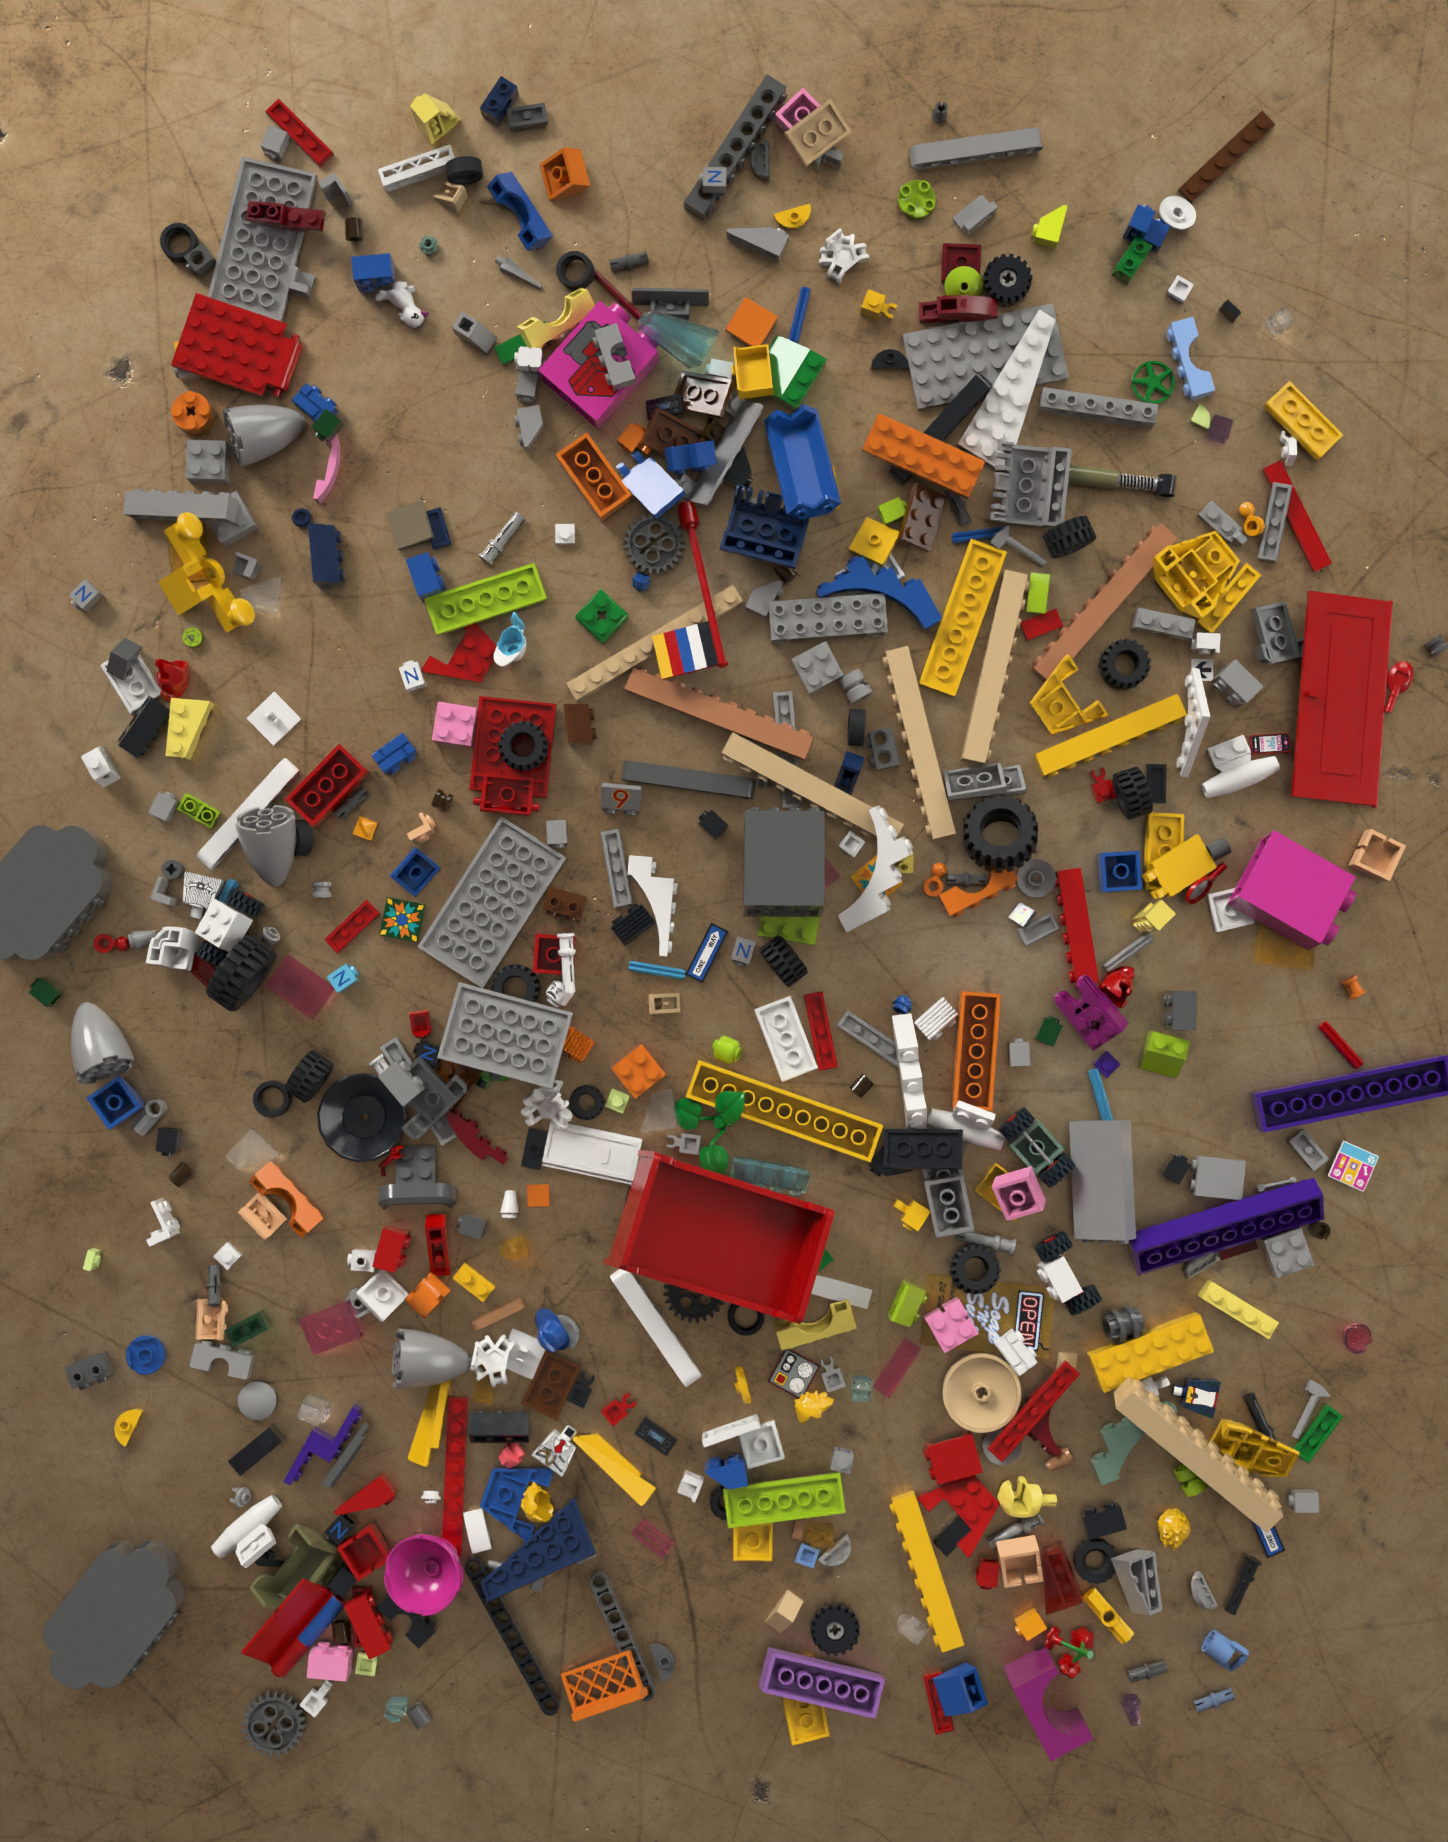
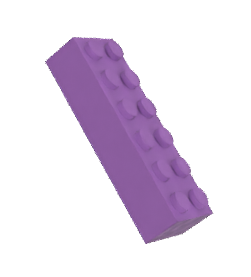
[758,1647,885,1719]

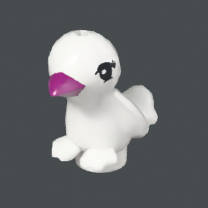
[375,282,429,328]

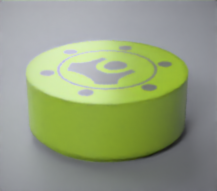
[182,627,203,648]

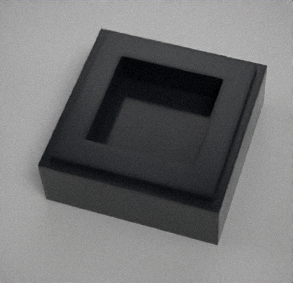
[1219,299,1241,323]

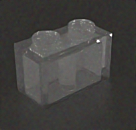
[296,1393,332,1427]

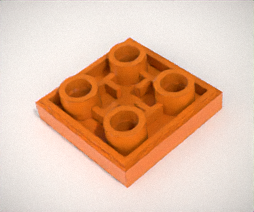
[725,297,778,346]

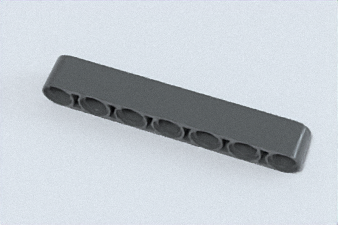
[621,761,756,799]
[590,1569,656,1701]

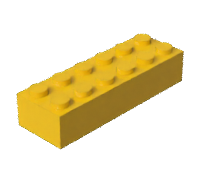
[1087,1312,1214,1393]

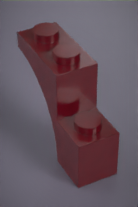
[1027,1379,1061,1457]

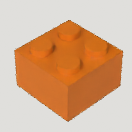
[611,1044,666,1099]

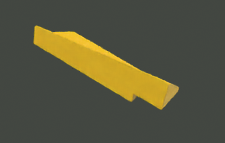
[408,1380,451,1467]
[572,1433,656,1507]

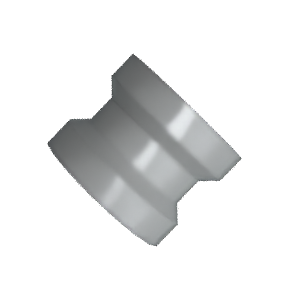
[312,882,331,898]

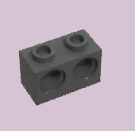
[865,727,900,771]

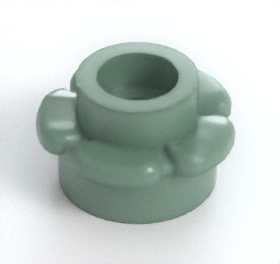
[419,235,438,254]

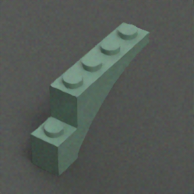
[1090,1401,1178,1486]

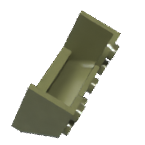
[249,1524,345,1611]

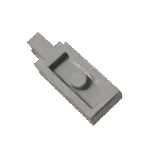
[1197,500,1247,547]

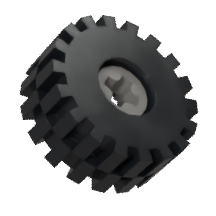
[982,254,1032,307]
[810,1602,860,1656]

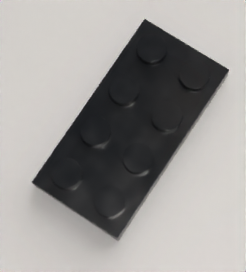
[883,1129,963,1170]

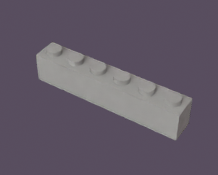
[123,489,238,523]

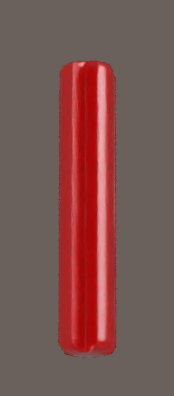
[1318,1021,1364,1069]

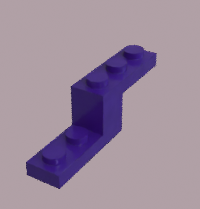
[283,1404,362,1485]

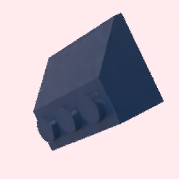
[308,523,345,589]

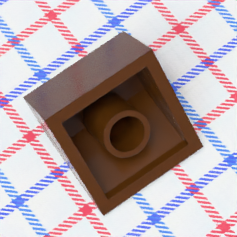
[564,704,597,747]

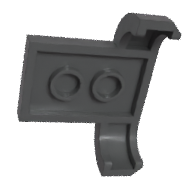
[1251,601,1304,665]
[401,1056,467,1139]
[378,1145,457,1210]

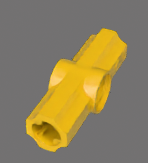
[1082,1587,1134,1644]

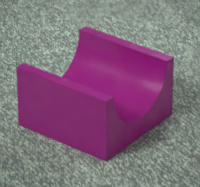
[1003,1644,1094,1761]

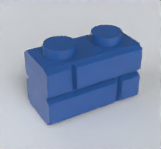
[291,383,338,422]
[371,732,418,775]

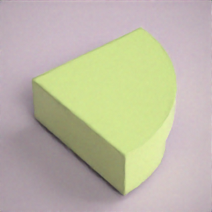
[1190,403,1210,430]

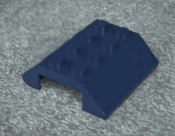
[719,484,810,569]

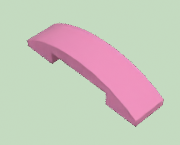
[313,434,340,503]

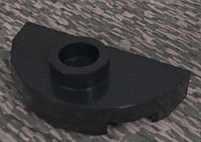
[871,349,909,370]
[255,1549,286,1567]

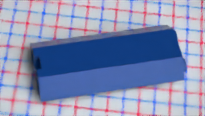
[764,404,841,520]

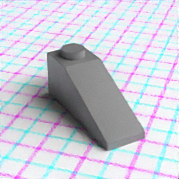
[727,227,789,262]

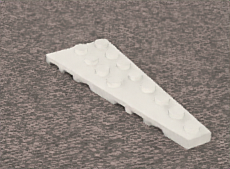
[957,309,1055,472]

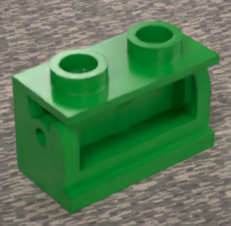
[1112,235,1152,285]

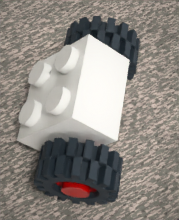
[195,887,264,967]
[1034,1231,1102,1316]

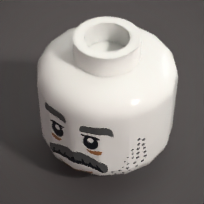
[545,979,574,1008]

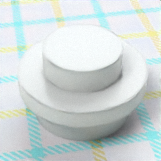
[421,1491,441,1504]

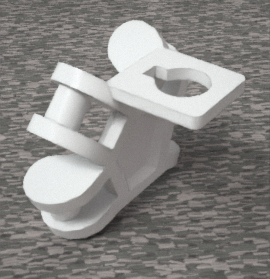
[818,229,870,284]
[521,1080,572,1130]
[470,1334,516,1387]

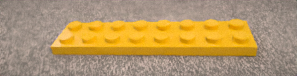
[918,539,1007,697]

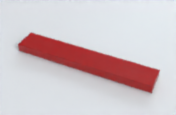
[1262,460,1332,573]
[987,1360,1080,1463]

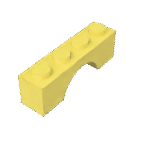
[517,287,595,349]
[1131,900,1176,933]
[1197,1279,1279,1339]
[773,1299,857,1350]

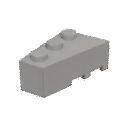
[1111,1549,1163,1616]

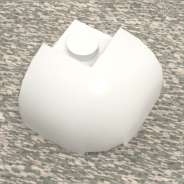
[146,926,200,971]

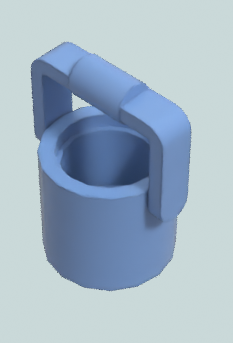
[1201,1630,1249,1671]

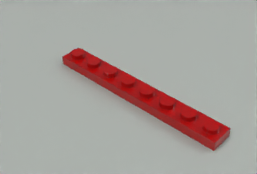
[442,1396,468,1556]

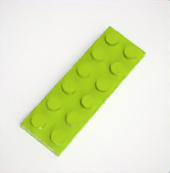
[424,563,547,636]
[723,1472,846,1528]

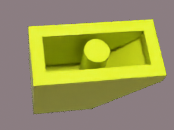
[1032,205,1068,249]

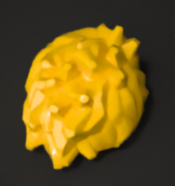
[794,1391,834,1424]
[521,1482,554,1523]
[1157,1508,1191,1551]

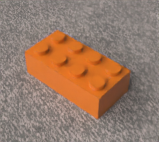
[555,432,633,522]

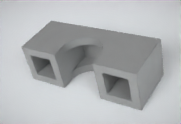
[592,323,636,391]
[1131,608,1196,642]
[189,1339,256,1380]

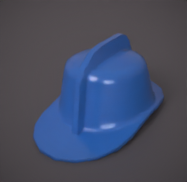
[535,1308,570,1353]

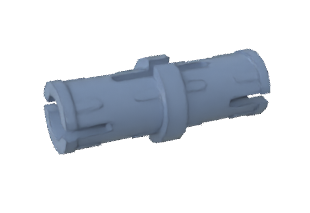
[1193,1688,1235,1713]

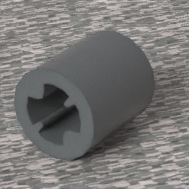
[1206,837,1231,861]
[406,1702,432,1730]

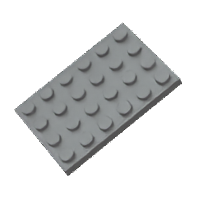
[437,982,573,1089]

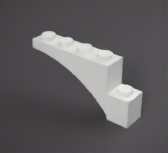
[627,855,678,957]

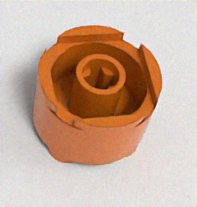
[170,391,215,435]
[404,1272,451,1319]

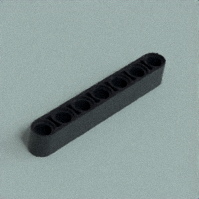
[889,372,993,485]

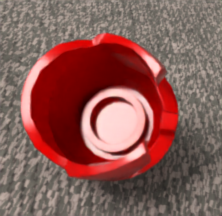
[155,659,189,702]
[1098,966,1135,1008]

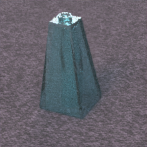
[638,310,719,369]

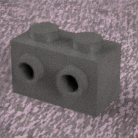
[64,1351,114,1390]

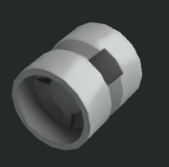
[838,668,873,705]

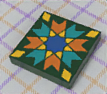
[379,897,426,943]

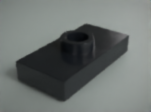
[521,1128,548,1170]

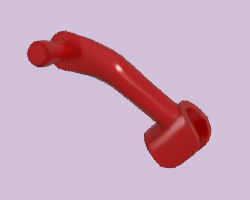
[378,1145,405,1177]

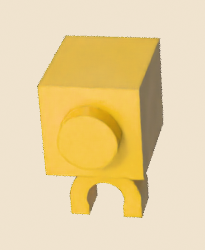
[860,289,897,321]
[893,1199,930,1231]

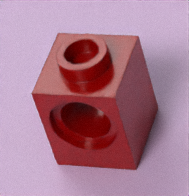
[975,1557,1000,1590]

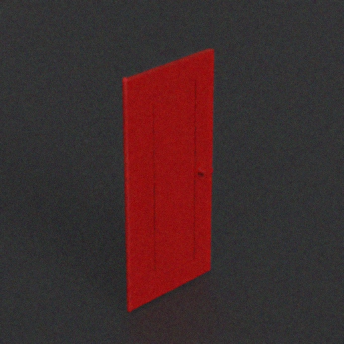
[1291,591,1393,808]

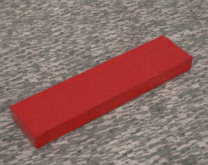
[265,98,333,167]
[803,991,838,1071]

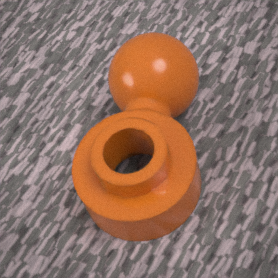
[923,863,947,897]

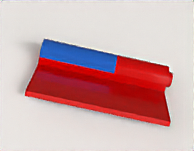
[241,1578,346,1678]

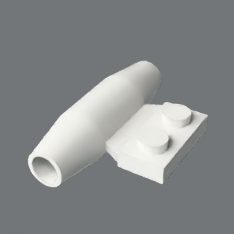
[1201,735,1280,798]
[927,1101,1005,1150]
[211,1495,282,1568]

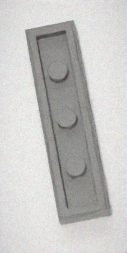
[1257,482,1293,563]
[600,829,633,909]
[836,1010,899,1068]

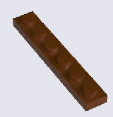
[1178,111,1275,204]

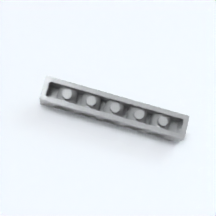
[1038,387,1158,429]

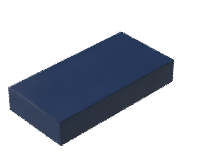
[426,507,452,550]

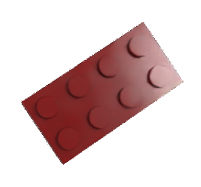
[285,744,370,828]

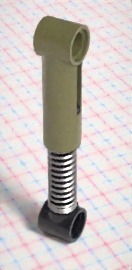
[1068,464,1177,498]

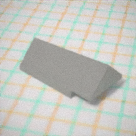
[943,762,1027,801]
[922,1169,975,1238]

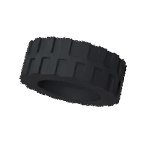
[1073,1538,1117,1584]

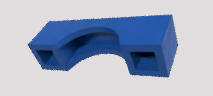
[487,172,553,251]

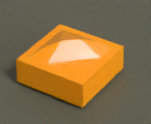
[353,816,379,841]

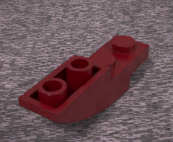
[245,201,326,233]
[919,295,998,324]
[445,1107,509,1165]

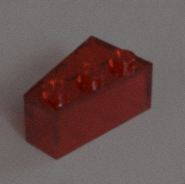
[1043,1541,1083,1615]

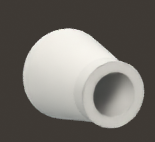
[500,1190,519,1219]

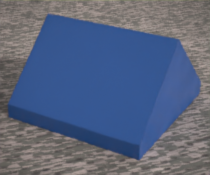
[390,847,440,897]

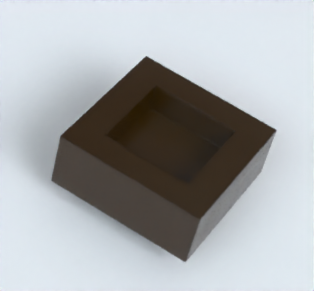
[701,418,726,445]

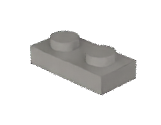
[1288,1129,1329,1171]

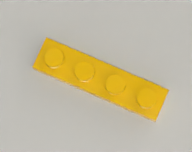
[1196,563,1261,633]

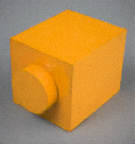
[1014,1607,1047,1641]

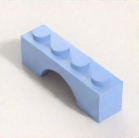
[1166,317,1215,401]

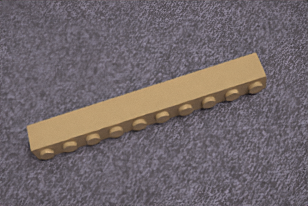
[961,570,1030,765]
[566,585,743,703]
[882,646,956,840]
[720,732,904,842]

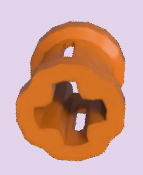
[1341,975,1366,1000]

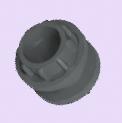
[1102,1306,1145,1344]

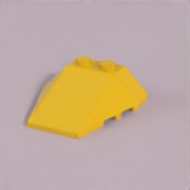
[1153,531,1240,619]
[1210,1419,1299,1477]

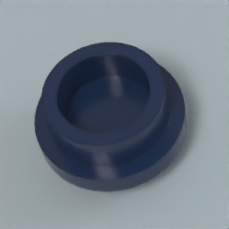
[292,508,312,528]

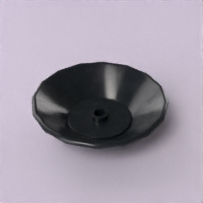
[317,1073,407,1163]

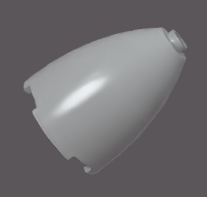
[223,405,305,467]
[236,805,296,887]
[71,1002,135,1084]
[392,1328,471,1389]

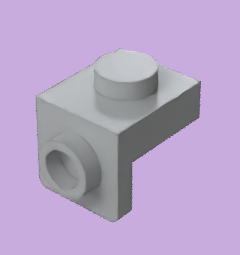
[813,147,844,171]

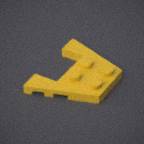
[1029,654,1108,735]

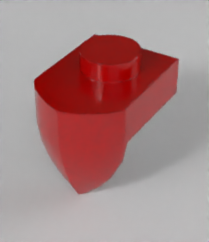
[409,1009,431,1039]

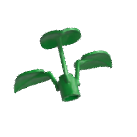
[674,1091,745,1175]

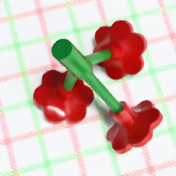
[1045,1626,1094,1679]

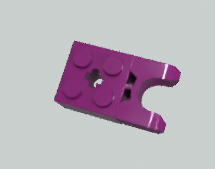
[1054,975,1129,1051]

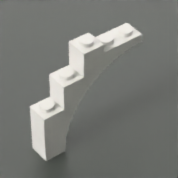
[838,806,913,933]
[892,1013,927,1129]

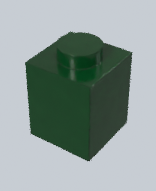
[311,409,344,443]
[28,977,64,1007]
[1033,1016,1063,1047]

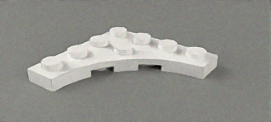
[1176,668,1210,777]

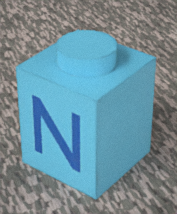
[327,964,359,993]

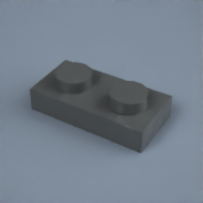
[507,103,548,130]

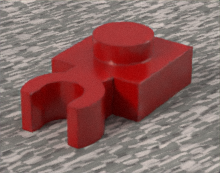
[1090,767,1116,804]
[601,1392,637,1427]

